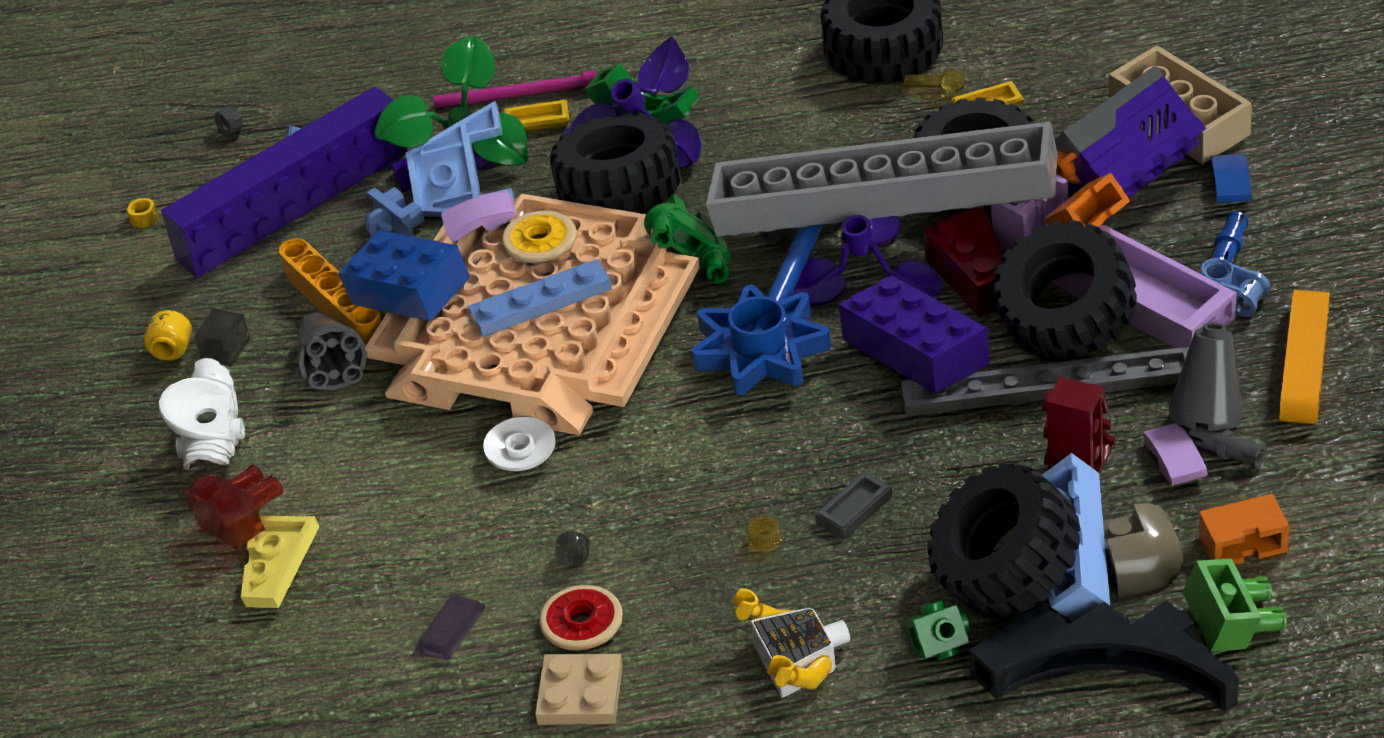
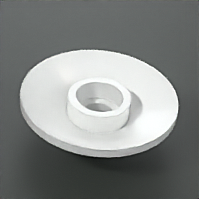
[483,417,556,471]

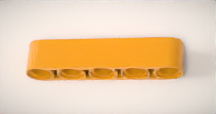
[279,238,382,347]
[1279,289,1330,425]

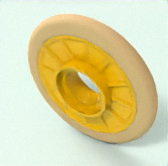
[502,210,577,263]

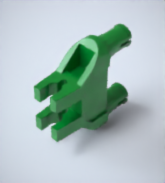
[644,194,731,284]

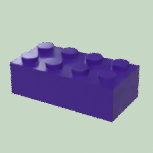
[839,275,990,394]

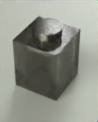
[194,309,250,367]

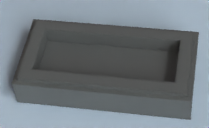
[815,471,893,539]

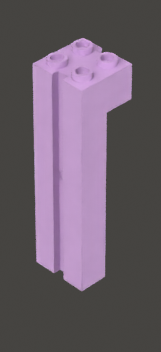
[991,175,1236,348]

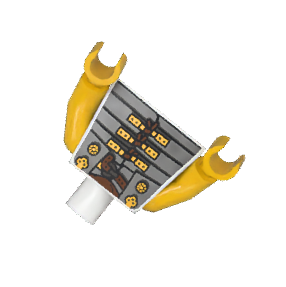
[732,588,850,698]

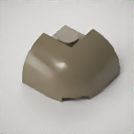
[1103,503,1183,598]

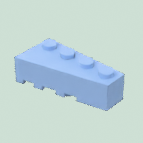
[1042,453,1110,622]

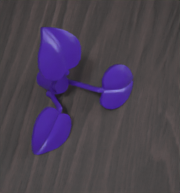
[561,37,702,169]
[791,215,942,306]

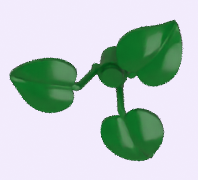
[375,36,528,166]

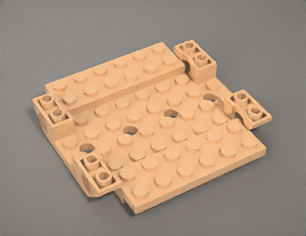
[365,194,700,436]

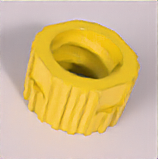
[126,198,159,228]

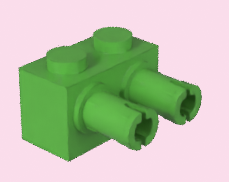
[1182,558,1287,652]

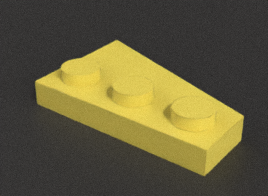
[241,516,319,608]

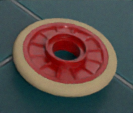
[539,585,623,651]

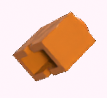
[1043,172,1130,227]
[1199,494,1289,565]

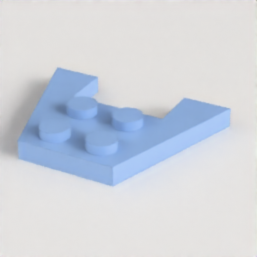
[406,101,515,217]

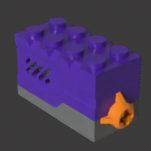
[1055,66,1207,199]

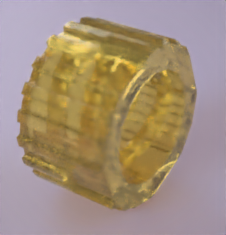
[747,515,782,552]

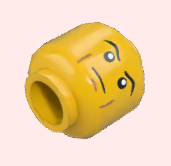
[144,310,192,361]

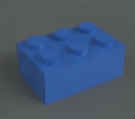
[339,230,470,321]

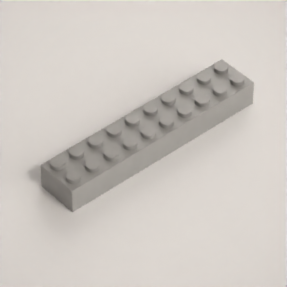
[706,122,1058,236]

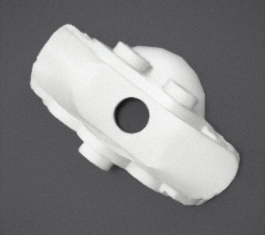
[158,358,245,470]

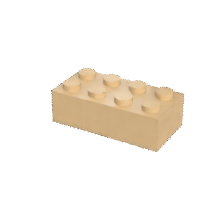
[1109,45,1252,165]

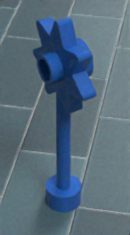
[692,224,831,395]

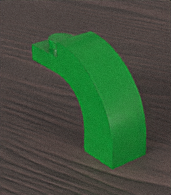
[584,63,699,126]

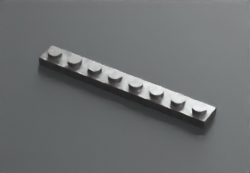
[901,347,1189,416]

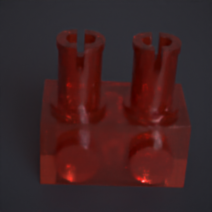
[184,464,284,549]

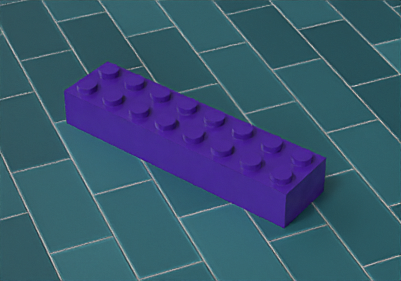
[161,86,408,278]

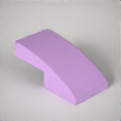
[441,191,517,242]
[1143,423,1208,485]

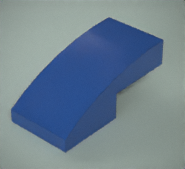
[1211,154,1252,203]

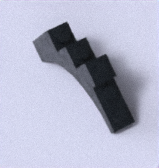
[969,601,1238,711]

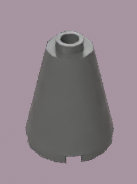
[1169,323,1243,431]

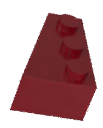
[923,206,1003,318]
[1042,376,1116,476]

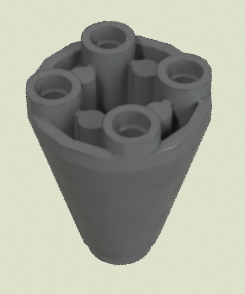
[297,312,367,390]

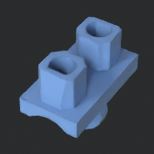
[365,187,424,237]

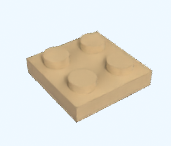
[535,654,623,725]

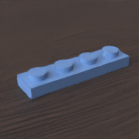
[468,259,612,337]

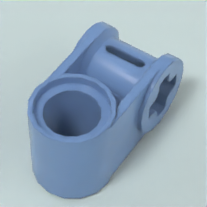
[1201,258,1271,317]

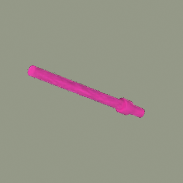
[433,70,598,109]

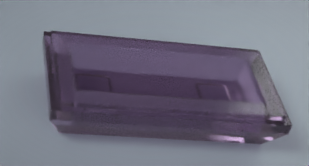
[415,593,485,661]

